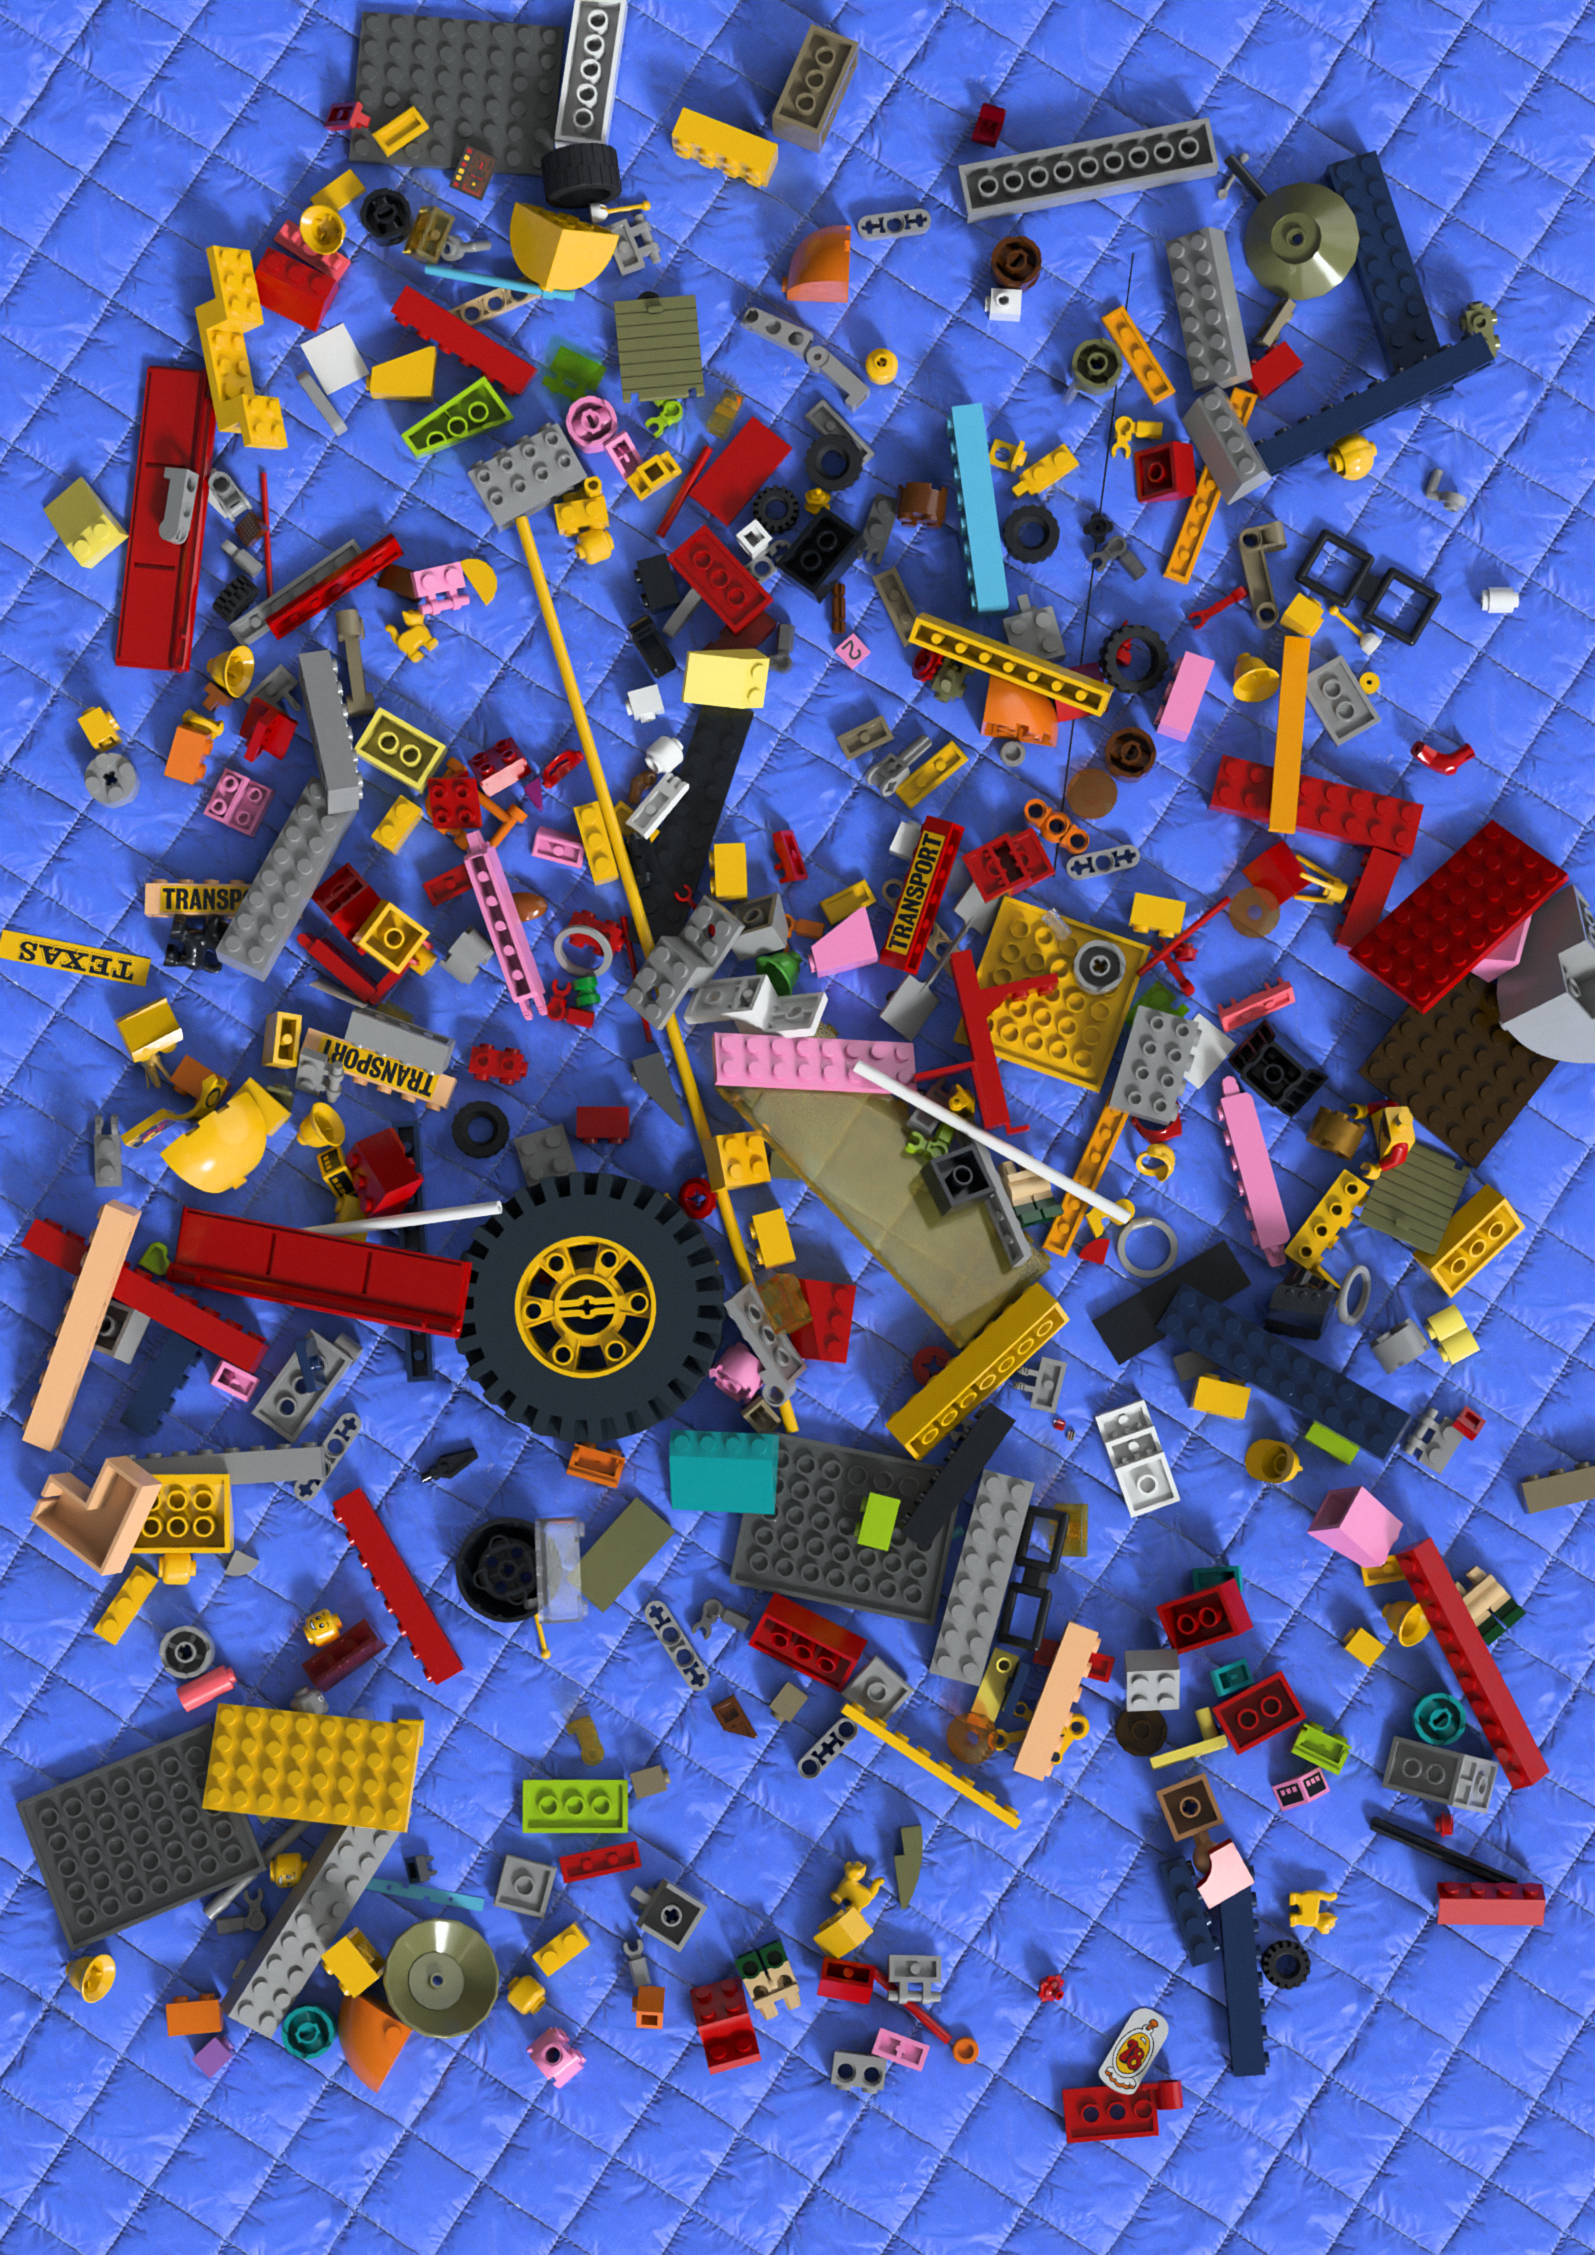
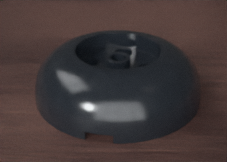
[456,1517,561,1623]

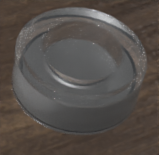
[1060,380,1081,406]

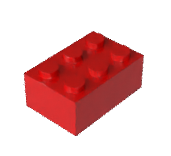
[1156,1578,1253,1655]
[1210,1670,1307,1755]

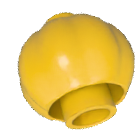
[1327,433,1377,481]

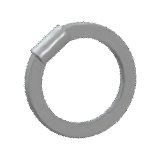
[554,925,613,978]
[1116,1215,1178,1279]
[1337,1265,1371,1327]

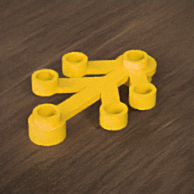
[988,1701,1089,1765]

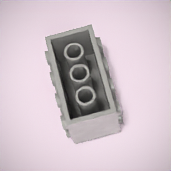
[467,422,588,533]
[1108,1005,1202,1126]

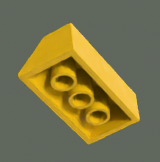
[1412,1184,1525,1298]

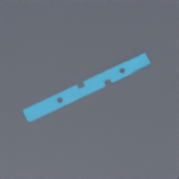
[365,1878,484,1911]

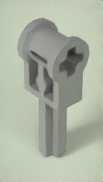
[865,735,932,797]

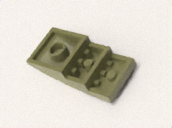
[564,1497,676,1613]

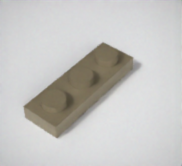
[872,567,918,648]

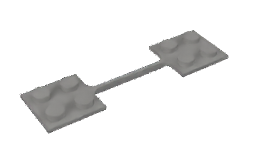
[878,880,1012,1042]
[513,1124,613,1310]

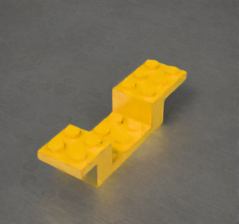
[195,245,288,450]

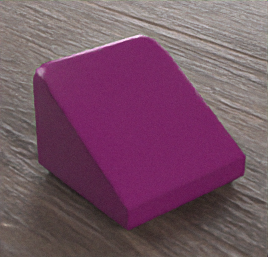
[524,777,544,812]

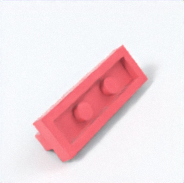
[273,219,351,282]
[1217,977,1295,1033]

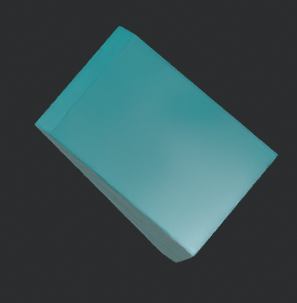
[1207,1658,1254,1697]

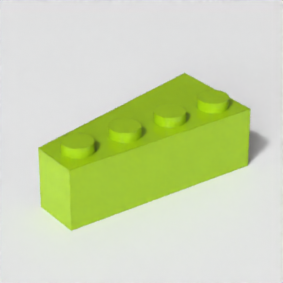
[401,376,514,460]

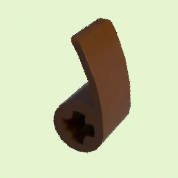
[377,564,423,603]

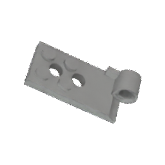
[723,1281,807,1407]
[252,1329,364,1444]

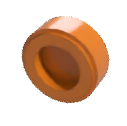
[952,2036,979,2064]

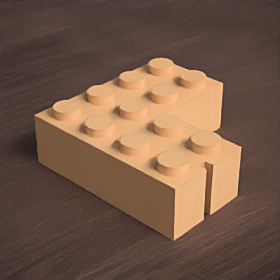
[30,1456,162,1576]

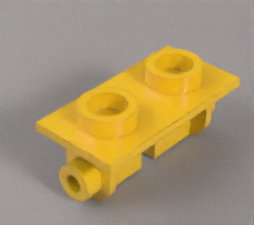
[949,1084,975,1120]

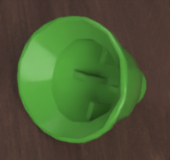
[755,951,802,996]

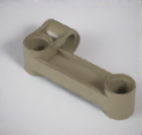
[1236,521,1288,630]
[335,609,376,718]

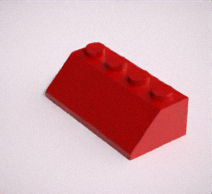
[748,1592,868,1693]

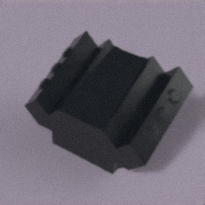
[1227,1019,1329,1118]
[1263,1265,1340,1341]

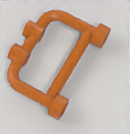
[425,756,528,851]

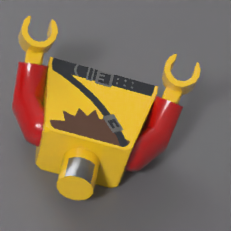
[1348,1099,1415,1180]

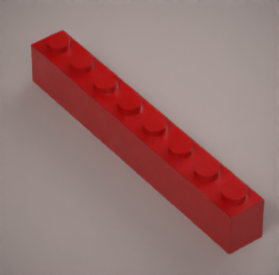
[332,1487,465,1685]

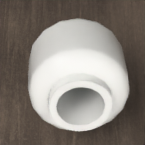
[645,736,683,774]

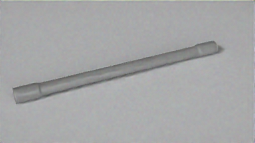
[202,1820,313,1920]

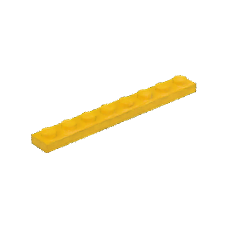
[840,1701,1021,1830]

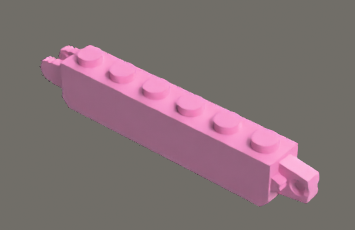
[464,830,548,1021]
[1216,1076,1290,1268]

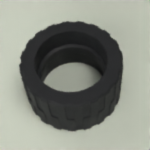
[541,143,622,209]

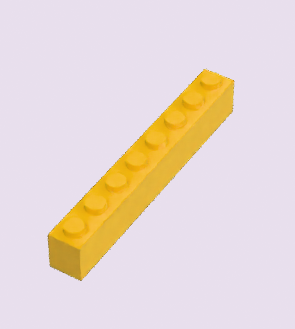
[908,612,1114,717]

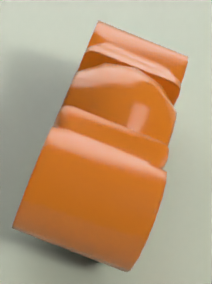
[1023,799,1089,856]

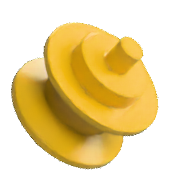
[804,487,831,515]

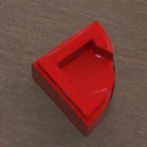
[1078,1239,1110,1265]

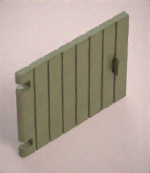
[614,295,705,403]
[1358,1142,1471,1256]

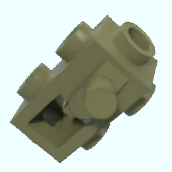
[1458,301,1501,357]
[929,656,976,704]

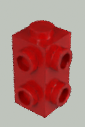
[566,909,626,958]
[468,1043,529,1086]

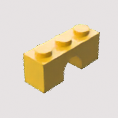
[573,801,620,886]

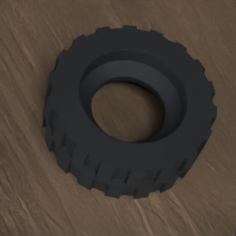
[804,434,864,492]
[1003,504,1060,564]
[451,1101,510,1159]

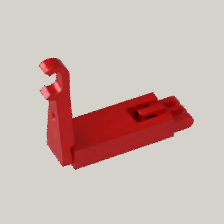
[297,932,434,1005]

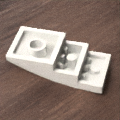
[1094,1398,1180,1518]

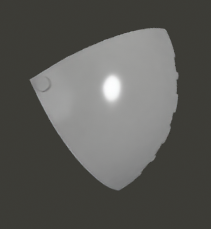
[1497,884,1595,1063]

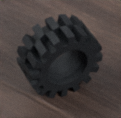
[753,485,799,535]
[212,574,259,623]
[1261,1940,1311,1990]

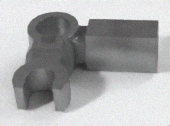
[1088,536,1148,582]
[759,624,795,674]
[691,1597,752,1640]
[216,1888,268,1936]

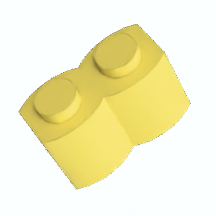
[1424,1304,1480,1365]

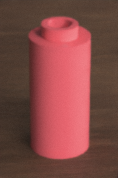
[176,1665,237,1712]

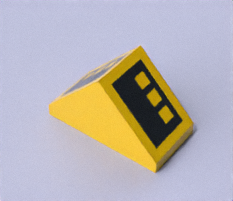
[316,1146,357,1199]

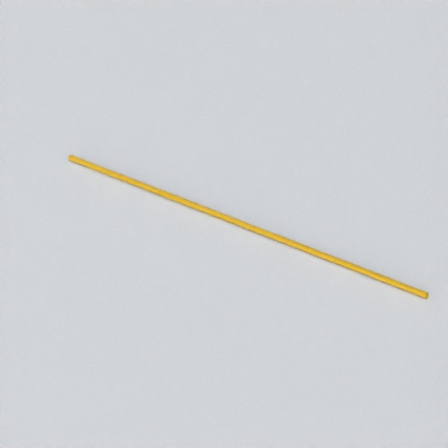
[515,516,799,1434]

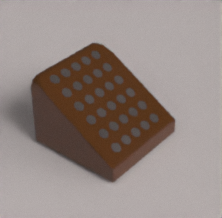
[234,510,269,547]

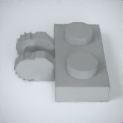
[244,664,302,716]
[1013,1357,1067,1414]

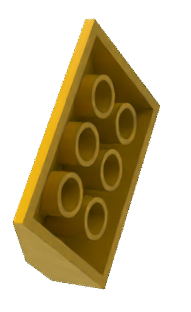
[131,1474,234,1553]

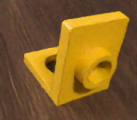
[989,439,1028,473]

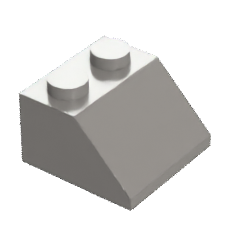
[731,892,789,961]

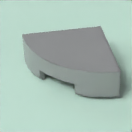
[225,1550,260,1576]

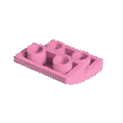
[203,768,276,838]

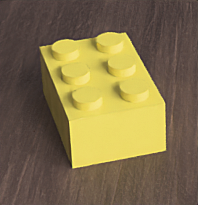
[354,707,448,795]

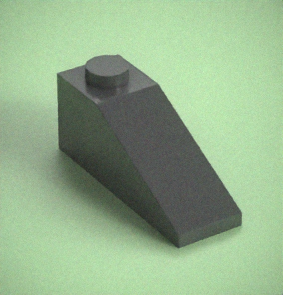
[629,1051,686,1129]

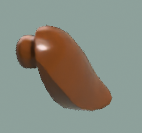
[511,892,548,922]

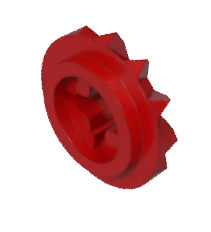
[912,647,944,683]
[678,1177,718,1219]
[912,1346,952,1386]

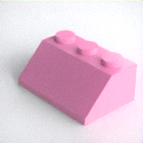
[1470,915,1532,982]

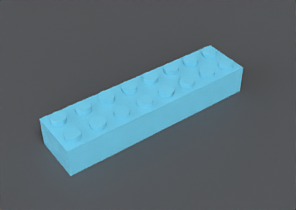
[946,403,1009,619]

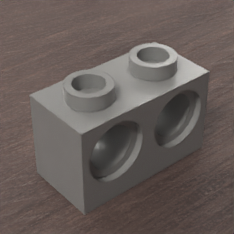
[831,2049,887,2094]

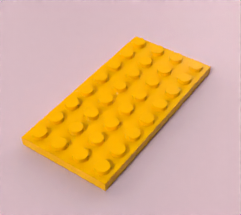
[202,1703,422,1833]

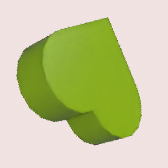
[138,1242,171,1276]

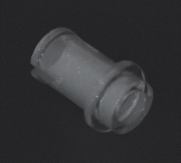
[1041,908,1073,942]

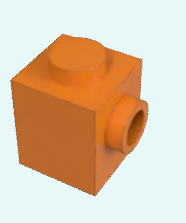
[632,1985,665,2029]

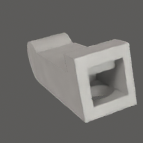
[739,306,814,360]
[806,346,870,413]
[159,467,199,545]

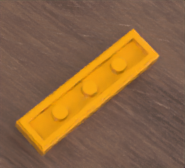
[1101,305,1175,406]

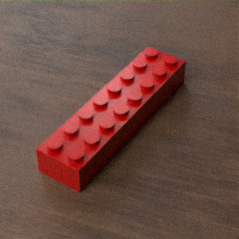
[1208,755,1424,859]

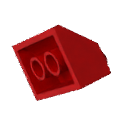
[255,247,339,333]

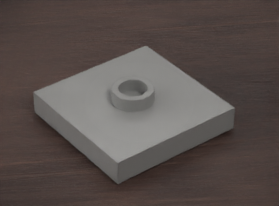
[840,1654,915,1722]
[493,1853,557,1919]

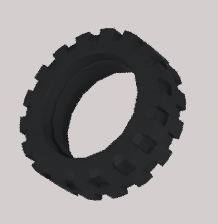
[1098,625,1169,694]

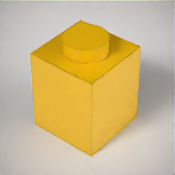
[1342,1627,1385,1668]

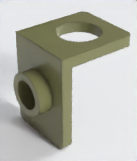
[266,1083,295,1124]

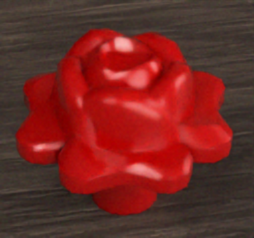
[1037,1974,1064,2002]

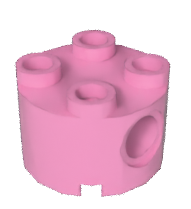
[566,396,618,454]
[709,1342,765,1404]
[526,2027,587,2089]

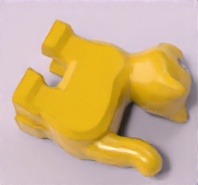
[385,609,438,663]
[829,1861,885,1913]
[1288,1890,1338,1934]

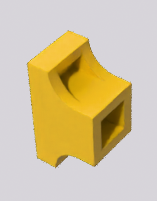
[626,450,682,502]

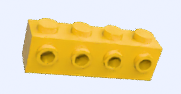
[1283,1169,1370,1271]

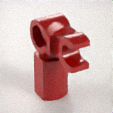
[547,979,595,1029]

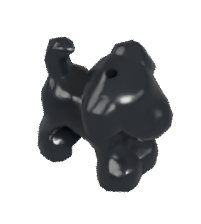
[163,914,230,973]

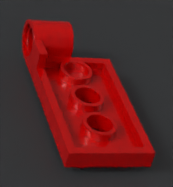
[1062,2079,1183,2144]

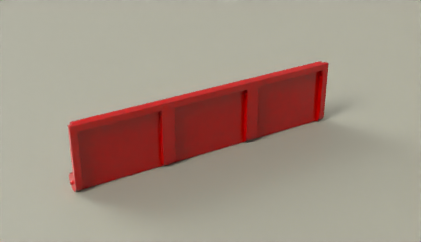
[115,365,217,673]
[167,1206,473,1339]

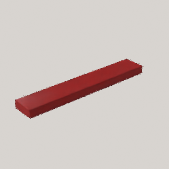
[264,533,404,640]

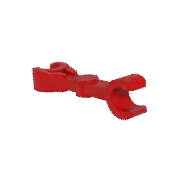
[1188,586,1248,630]
[674,884,716,937]
[1149,938,1195,997]

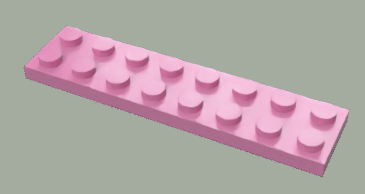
[712,1032,917,1094]

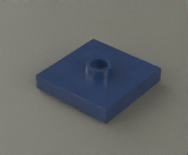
[294,1336,328,1393]
[1001,1660,1031,1715]

